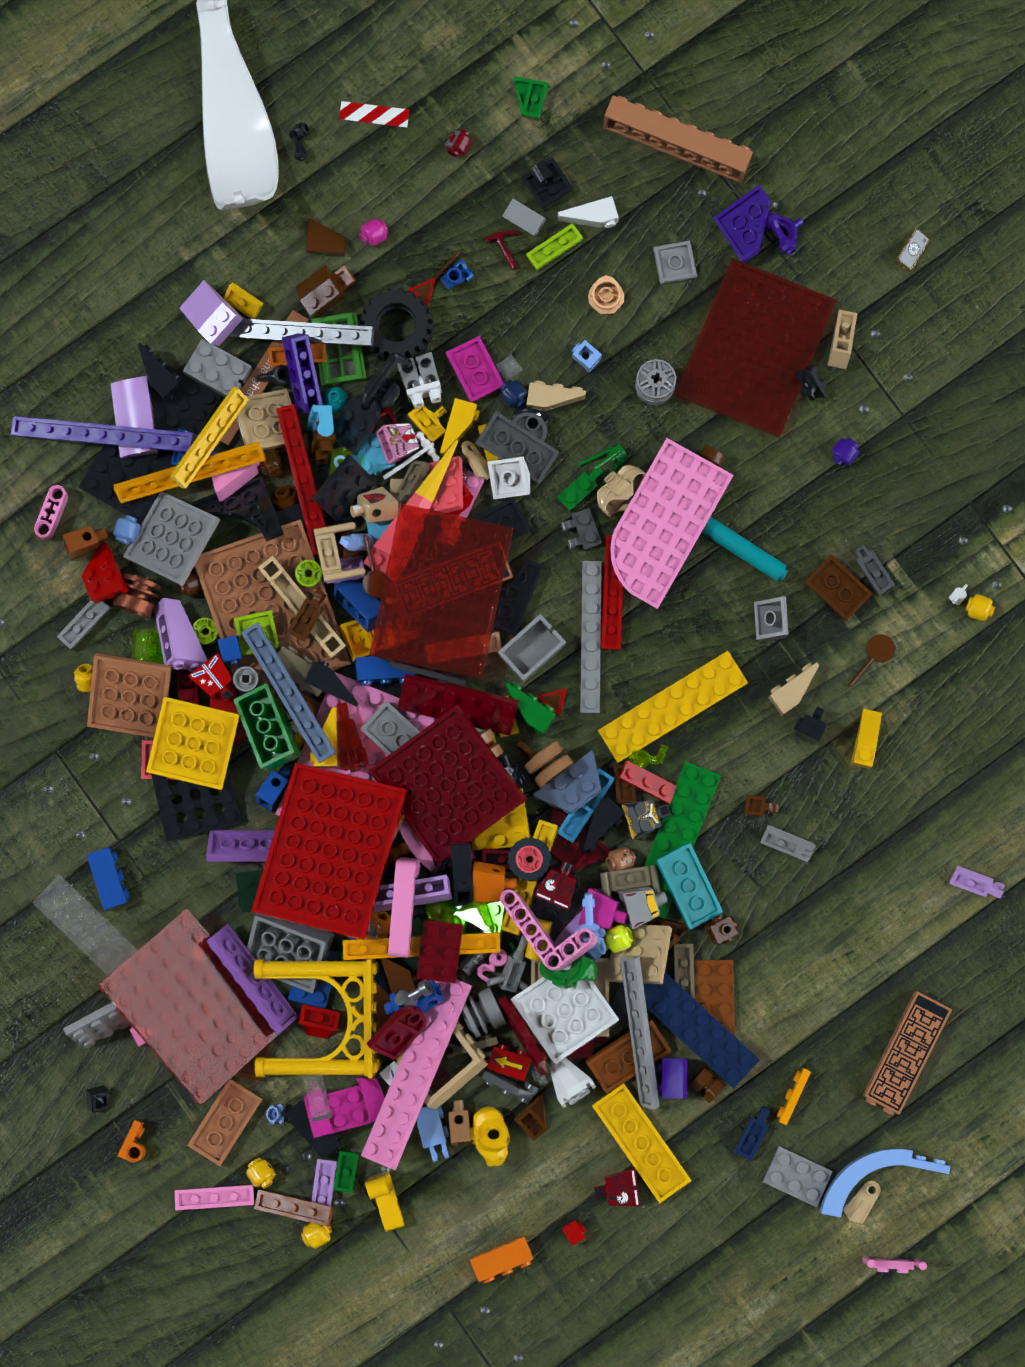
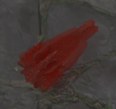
[337,702,369,772]

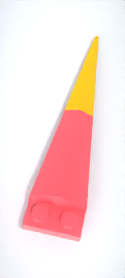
[363,440,458,580]

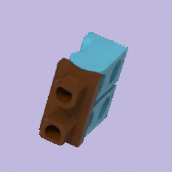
[306,405,336,464]

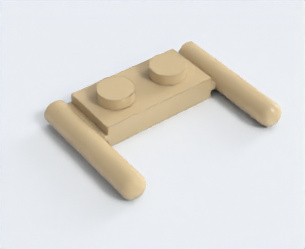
[313,522,366,582]

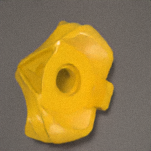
[470,1107,510,1167]

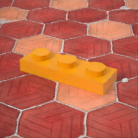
[777,1068,811,1125]

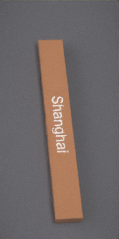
[220,310,309,447]

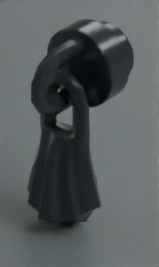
[289,122,310,161]

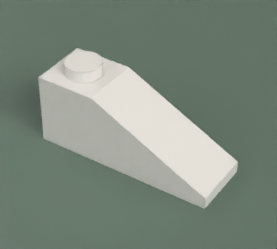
[558,196,619,228]

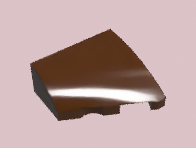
[306,219,346,257]

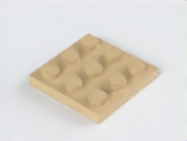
[236,389,292,451]
[606,924,672,984]

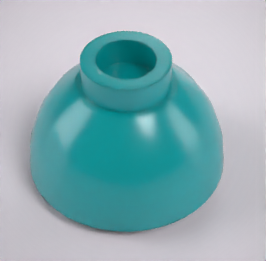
[322,387,348,413]

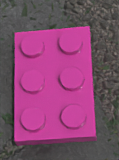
[446,336,504,403]

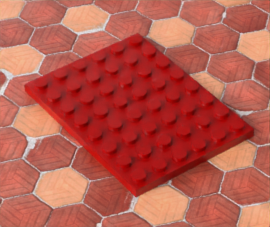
[251,763,407,941]

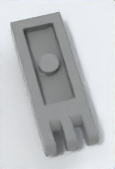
[760,825,816,861]

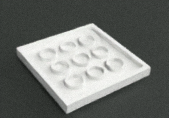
[510,963,619,1065]

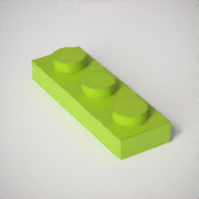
[526,223,583,271]

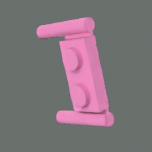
[862,1256,927,1273]

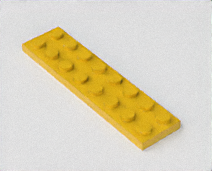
[598,651,748,763]

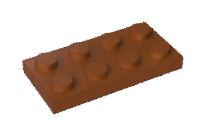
[694,960,735,1036]
[585,1018,672,1094]

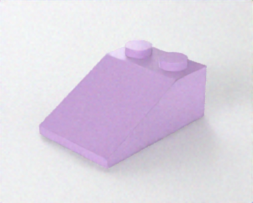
[180,280,243,346]

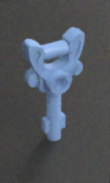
[574,893,607,955]

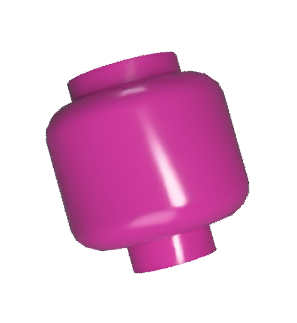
[359,218,388,247]

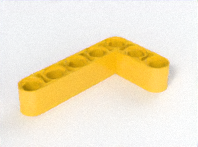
[365,1171,405,1232]

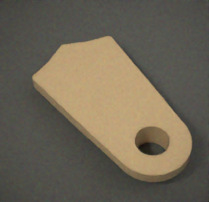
[461,441,490,480]
[843,1181,881,1224]

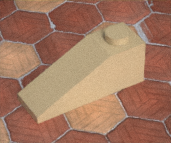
[828,309,857,369]

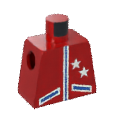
[188,653,234,702]

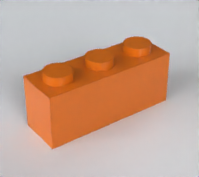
[470,1236,533,1284]

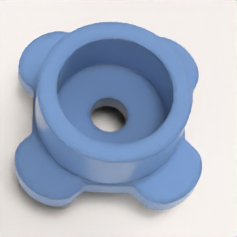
[266,1104,285,1124]

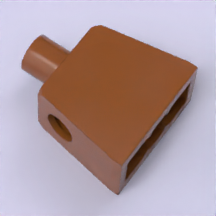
[62,525,108,561]

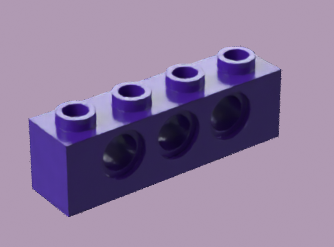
[282,333,322,414]

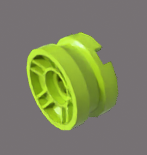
[295,560,322,587]
[192,618,219,646]

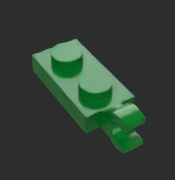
[557,467,604,511]

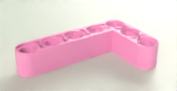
[388,857,420,958]
[500,890,597,972]

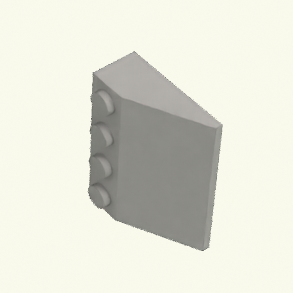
[247,914,334,994]

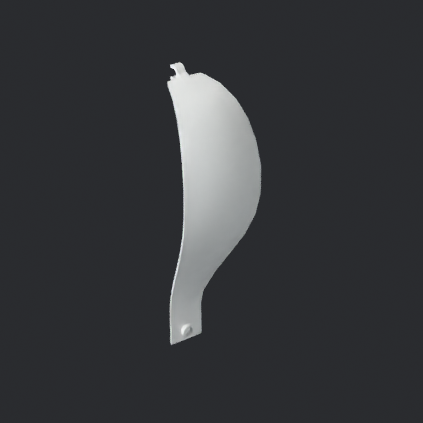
[196,0,279,210]

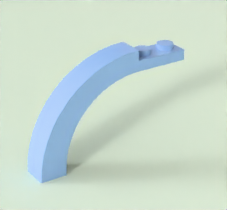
[819,1148,950,1217]

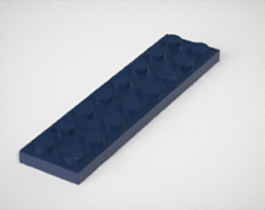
[619,972,759,1089]

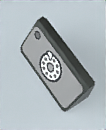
[458,953,491,976]

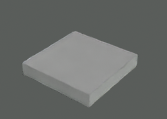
[653,241,697,285]

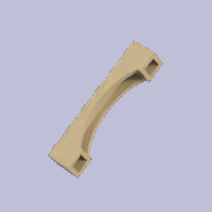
[258,556,347,659]

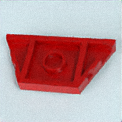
[81,541,129,604]

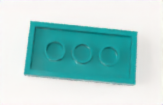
[655,842,723,930]

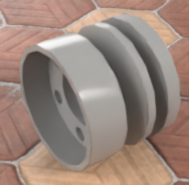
[635,359,676,406]
[461,987,507,1038]

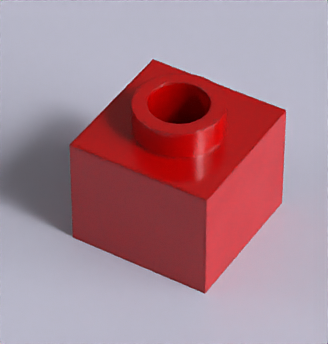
[562,1219,587,1246]

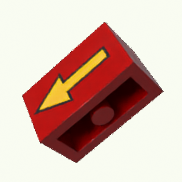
[487,1044,531,1081]

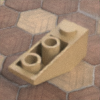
[526,381,586,411]
[768,663,819,716]

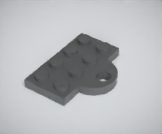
[475,411,559,484]

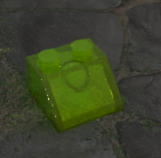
[131,628,175,672]

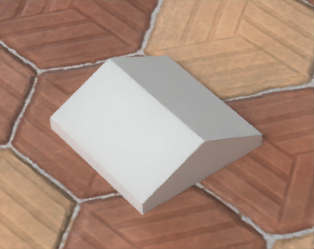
[487,456,530,499]

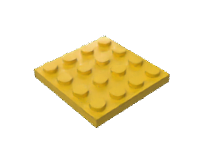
[146,696,240,790]

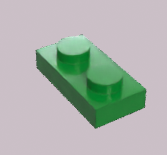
[333,1150,359,1193]

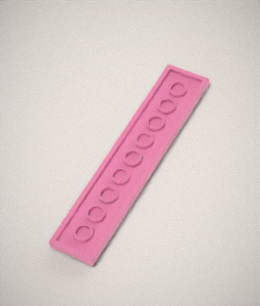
[361,980,472,1171]

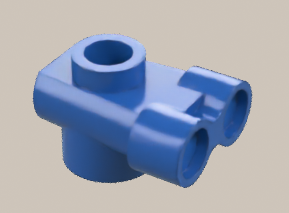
[441,260,474,290]

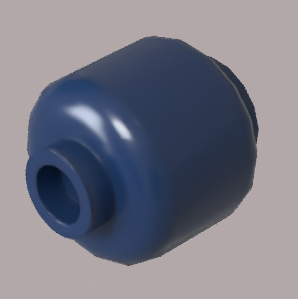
[500,380,528,408]

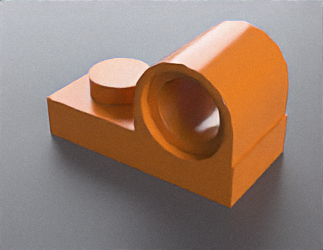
[117,1119,146,1162]

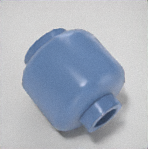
[113,515,141,545]

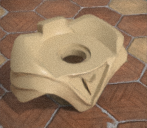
[597,465,646,518]

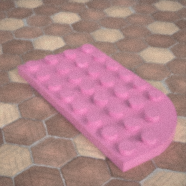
[611,438,734,609]

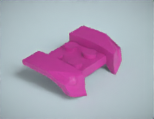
[304,1077,385,1138]

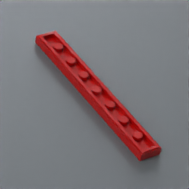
[276,404,326,556]

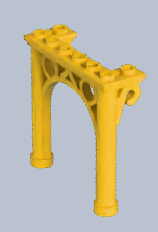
[254,959,381,1078]

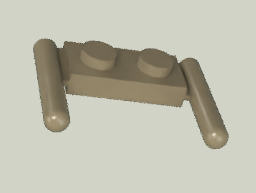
[600,865,663,908]

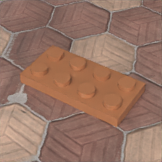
[187,1078,263,1166]

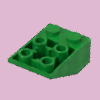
[506,682,556,737]

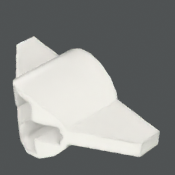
[949,584,968,605]

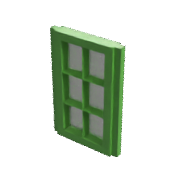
[311,312,367,386]

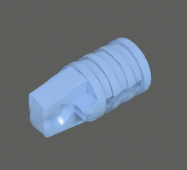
[339,534,374,551]

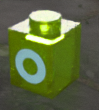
[329,447,352,476]

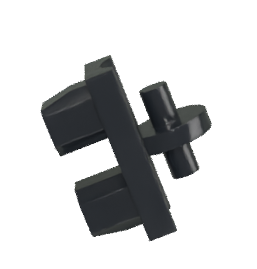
[795,365,828,401]

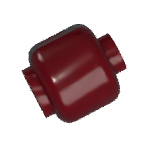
[445,129,473,158]

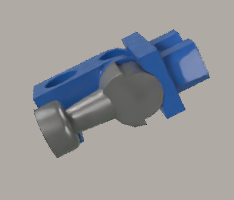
[384,979,445,1019]

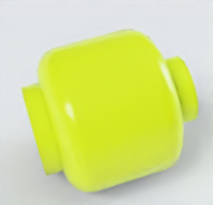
[603,924,633,953]

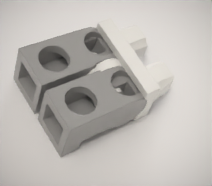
[397,352,442,409]

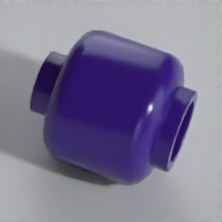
[831,437,859,466]

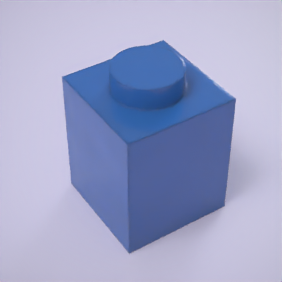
[217,635,243,665]

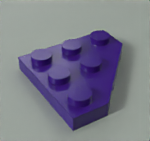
[713,185,771,263]

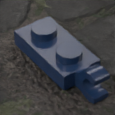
[734,1106,770,1161]

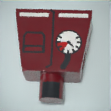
[534,860,577,910]
[594,1167,641,1207]

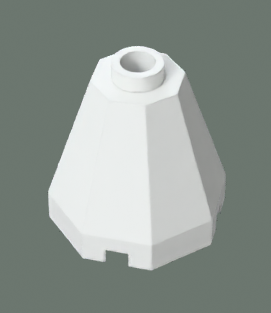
[549,1058,596,1108]

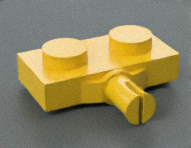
[407,405,447,443]

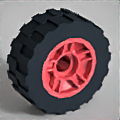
[508,838,552,881]

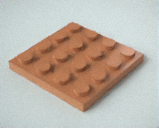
[87,653,172,738]

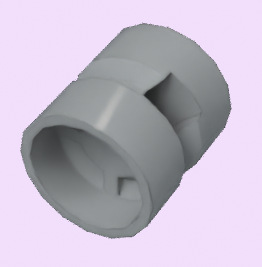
[233,666,260,692]

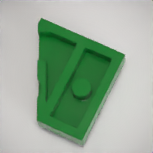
[513,76,549,120]

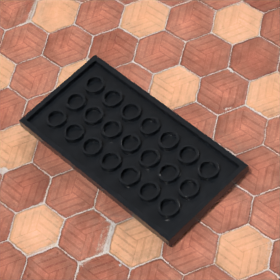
[78,365,222,524]

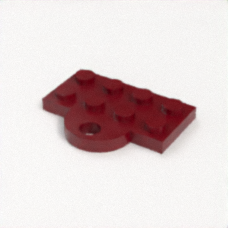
[498,996,549,1076]

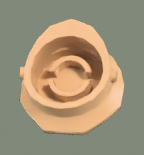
[588,275,624,314]

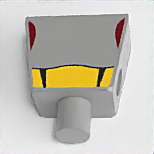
[618,886,667,929]

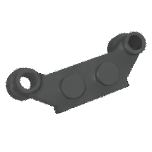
[471,1058,540,1105]

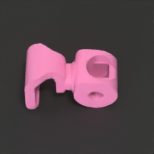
[477,949,507,982]

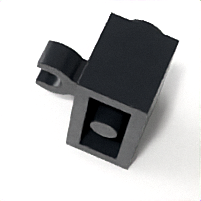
[793,707,827,745]

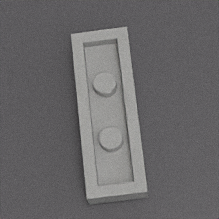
[57,600,111,650]

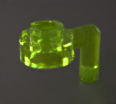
[630,745,668,768]

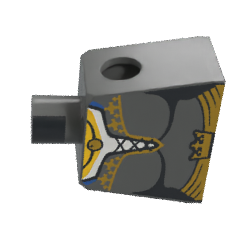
[622,800,670,840]

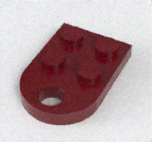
[367,1006,426,1060]

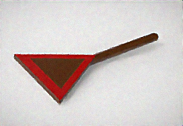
[407,250,460,307]
[500,686,567,716]

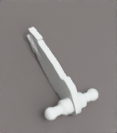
[383,432,440,479]

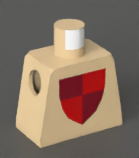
[350,487,399,523]

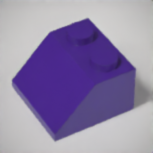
[657,1058,687,1099]

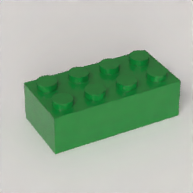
[233,683,302,772]

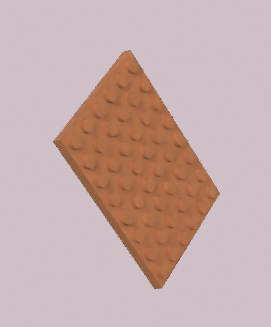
[195,519,351,696]

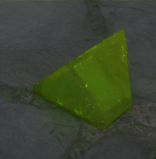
[454,901,495,932]

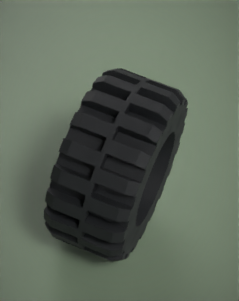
[360,288,433,362]

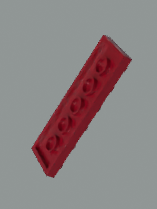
[398,673,519,736]

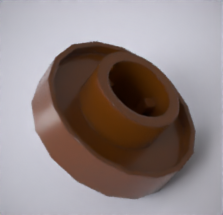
[271,485,299,509]

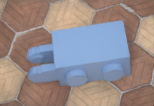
[416,1106,449,1162]

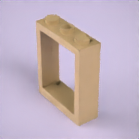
[396,1020,488,1110]

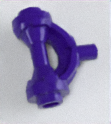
[765,212,803,255]

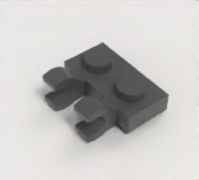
[560,508,602,551]

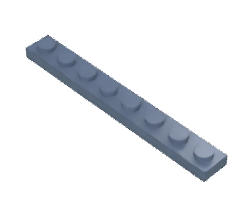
[241,622,336,763]

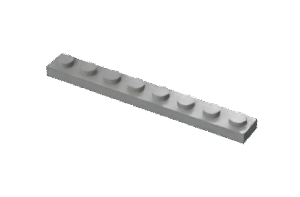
[580,561,602,714]
[620,955,660,1109]

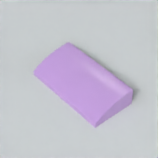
[111,376,158,458]

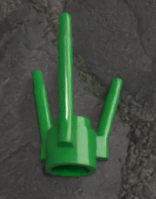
[578,444,627,483]

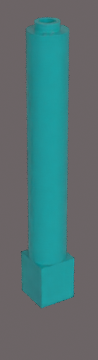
[701,516,788,581]

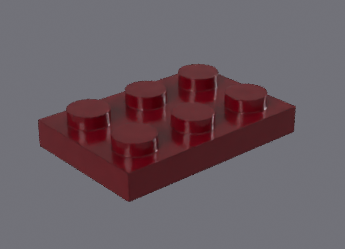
[416,920,463,984]

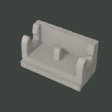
[502,199,546,236]

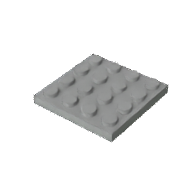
[123,491,220,586]

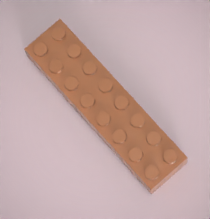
[603,96,753,184]

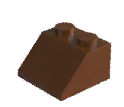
[296,265,347,318]
[381,958,419,993]

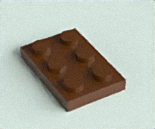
[804,555,873,622]

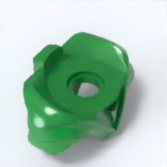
[539,951,598,989]

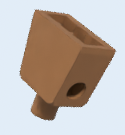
[448,1100,472,1147]

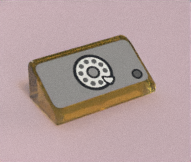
[895,228,930,272]

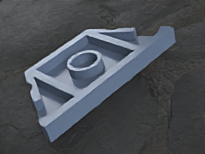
[533,750,602,815]

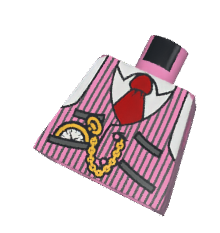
[376,423,421,465]

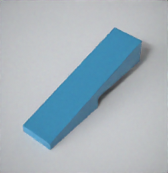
[557,768,615,843]

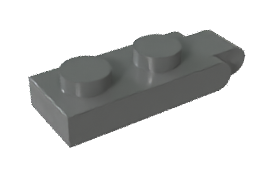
[854,544,895,596]

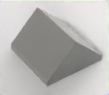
[754,596,789,640]

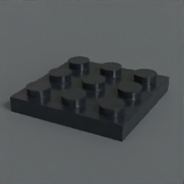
[312,455,381,524]

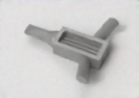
[487,935,529,992]

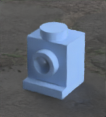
[572,340,602,373]

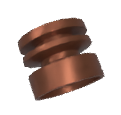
[113,574,161,618]

